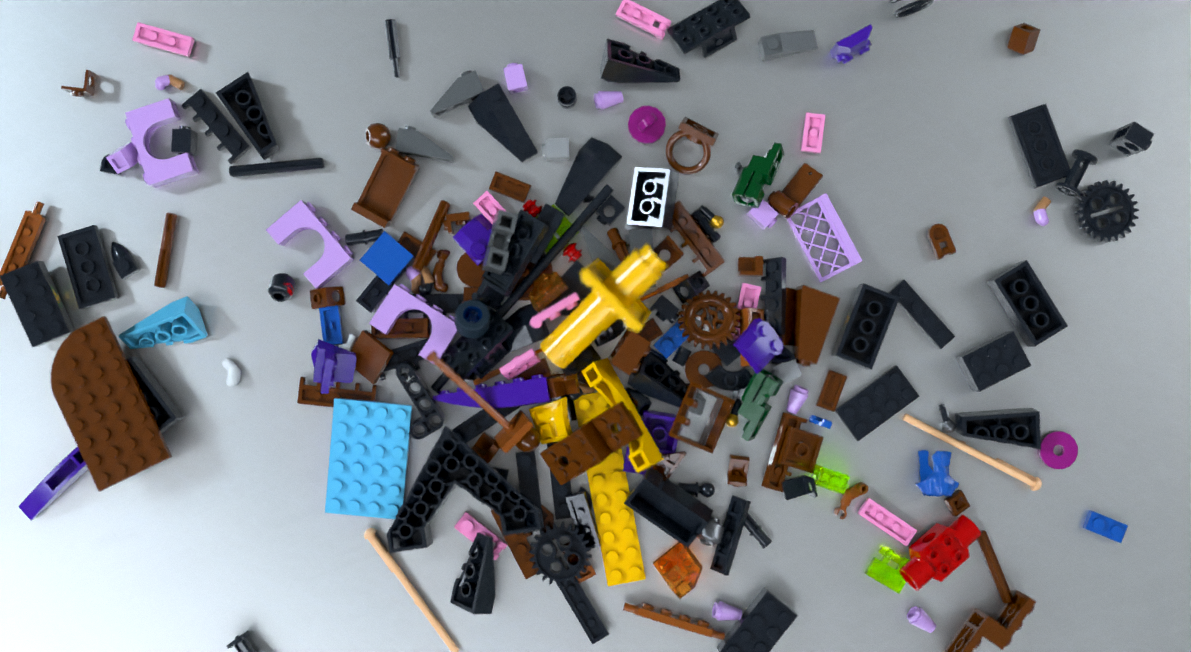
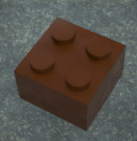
[608,328,651,376]

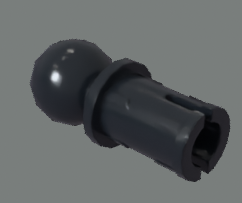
[678,482,715,498]

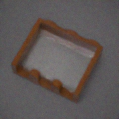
[668,381,735,454]

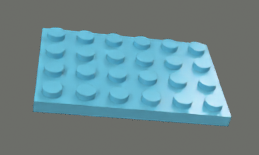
[325,398,413,519]

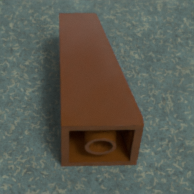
[792,285,840,367]

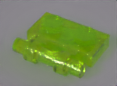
[865,546,910,594]

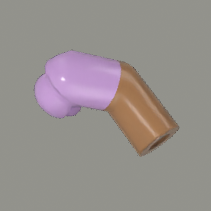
[155,74,185,90]
[1033,197,1051,226]
[406,266,421,294]

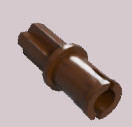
[607,228,630,263]

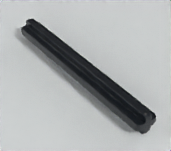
[229,158,324,177]

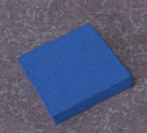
[360,231,415,286]

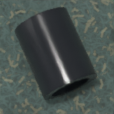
[672,345,692,367]

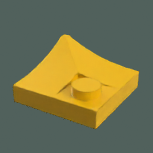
[529,397,572,445]

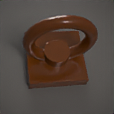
[665,116,719,174]

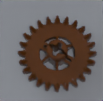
[678,290,741,350]

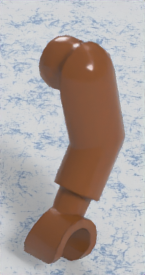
[834,482,869,519]

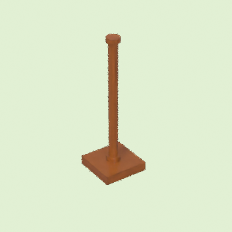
[426,351,534,454]

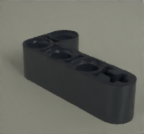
[396,361,445,440]

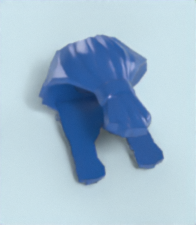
[915,450,959,497]

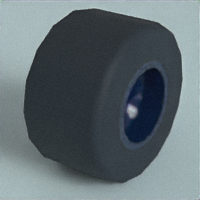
[455,300,490,339]

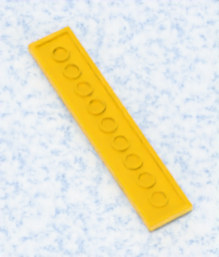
[573,392,646,586]

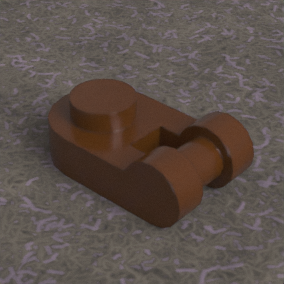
[927,224,956,260]

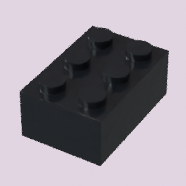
[627,167,679,231]
[955,331,1031,392]

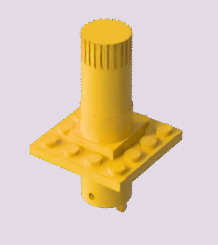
[540,244,668,369]

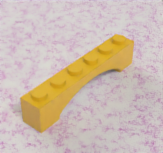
[581,358,663,473]

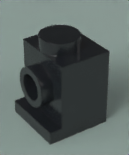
[649,295,680,324]

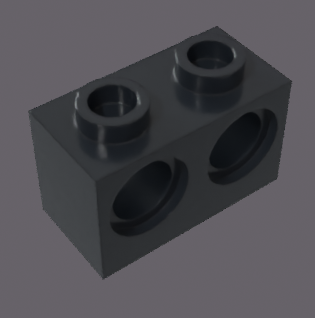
[1108,121,1154,157]

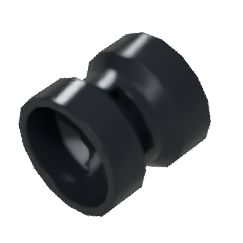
[557,86,577,109]

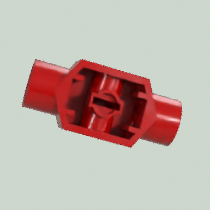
[899,515,981,591]

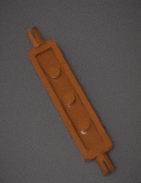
[0,201,46,299]
[623,602,725,640]

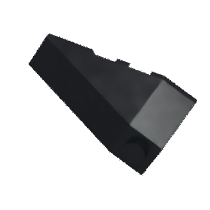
[600,39,680,83]
[467,83,538,162]
[555,137,622,217]
[501,301,550,353]
[627,348,706,415]
[450,533,495,614]

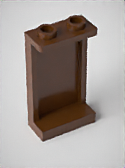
[351,146,420,228]

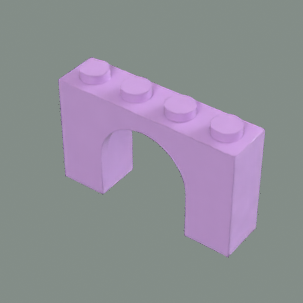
[125,98,199,188]
[266,200,355,289]
[369,284,458,365]

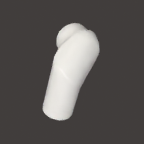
[334,334,358,351]
[222,357,241,387]

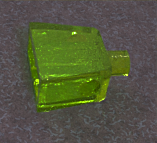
[810,464,850,494]

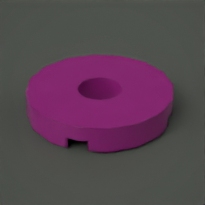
[1038,431,1078,469]

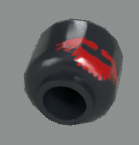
[268,273,296,302]

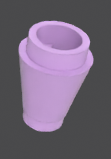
[594,91,623,110]
[786,384,809,414]
[712,601,742,621]
[907,606,936,633]

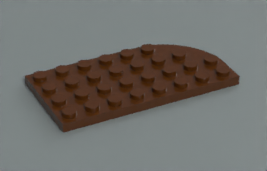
[51,316,172,492]

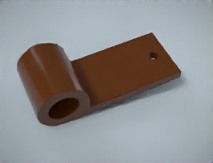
[768,163,823,219]

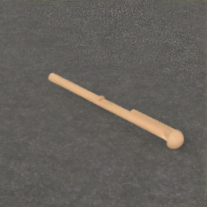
[902,414,1042,491]
[364,528,460,652]

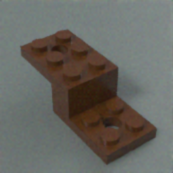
[540,401,644,485]
[945,590,1036,652]

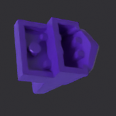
[311,339,356,394]

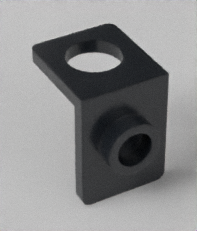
[673,271,710,304]
[781,475,818,500]

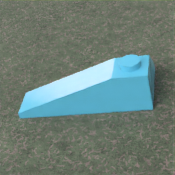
[119,296,207,349]

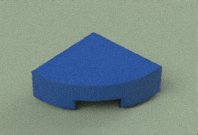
[809,415,832,429]

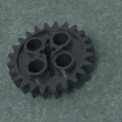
[1074,180,1139,243]
[529,522,592,586]

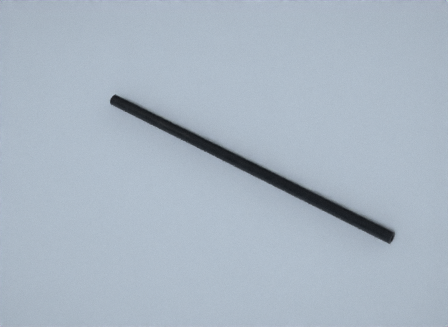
[431,184,614,393]

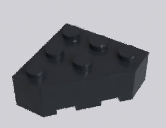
[538,260,594,316]

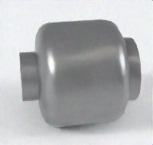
[697,517,724,547]

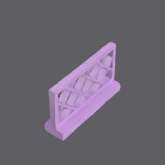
[787,193,862,282]

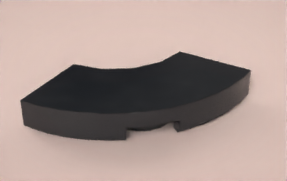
[704,364,752,391]

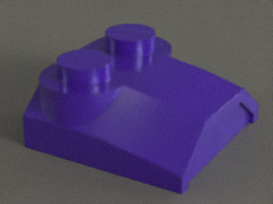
[830,24,873,65]
[453,214,492,266]
[733,318,784,374]
[642,410,678,454]

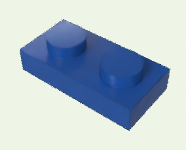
[319,305,344,345]
[653,321,689,359]
[1083,510,1128,543]

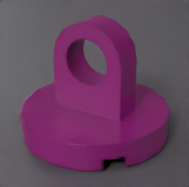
[628,106,666,144]

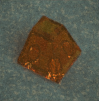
[653,542,703,599]

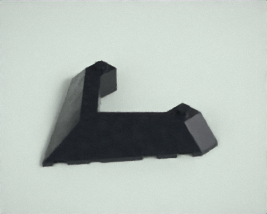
[387,425,542,553]

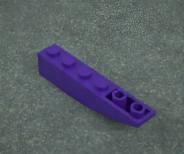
[432,374,552,408]
[18,446,88,521]

